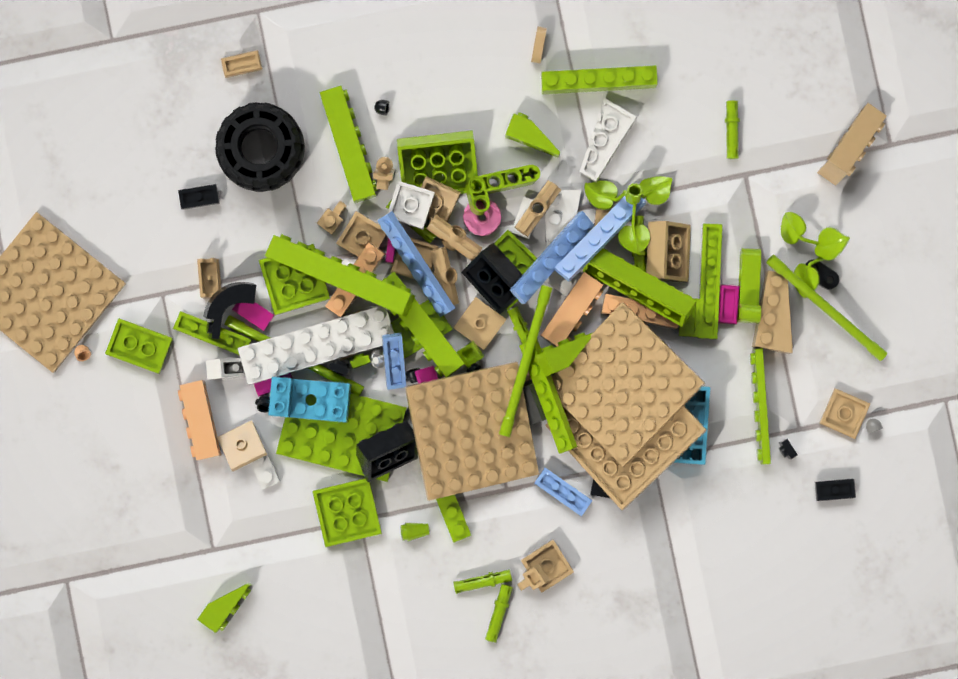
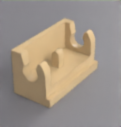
[197,258,221,299]

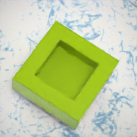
[457,340,484,368]
[350,353,371,369]

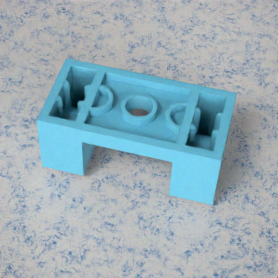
[268,377,351,423]
[673,387,710,465]

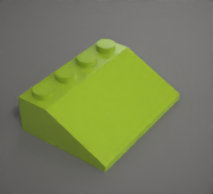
[397,130,479,194]

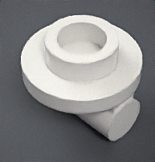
[371,349,384,368]

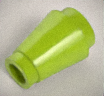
[401,523,429,542]

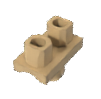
[373,157,395,190]

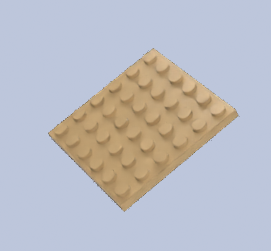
[0,212,126,373]
[552,302,705,467]
[405,362,539,501]
[545,406,707,510]

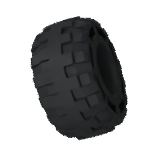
[215,102,305,192]

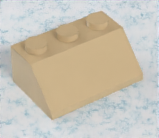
[646,221,691,282]

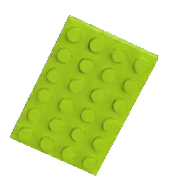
[276,394,406,482]

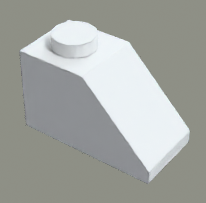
[206,358,246,380]

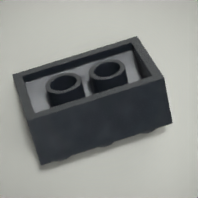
[461,243,523,315]
[356,421,418,482]

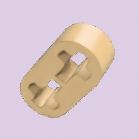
[531,27,547,63]

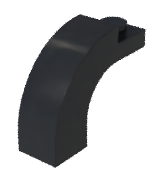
[203,282,256,339]

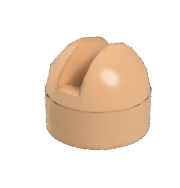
[74,344,91,362]

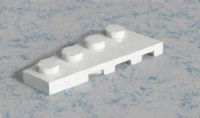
[580,98,637,183]
[545,189,582,248]

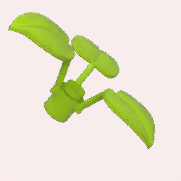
[584,176,672,254]
[781,212,850,298]

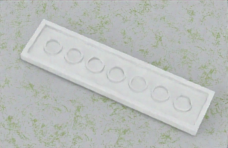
[238,306,394,385]

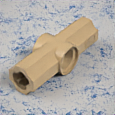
[514,180,561,237]
[426,215,482,261]
[430,247,459,305]

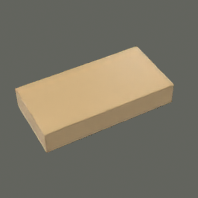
[221,50,263,78]

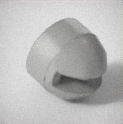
[866,419,883,434]

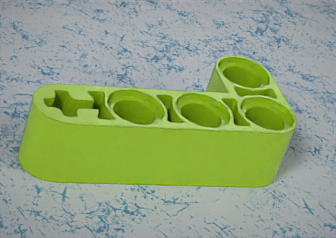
[465,165,540,215]
[737,248,761,324]

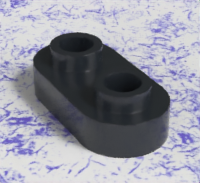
[805,259,839,290]

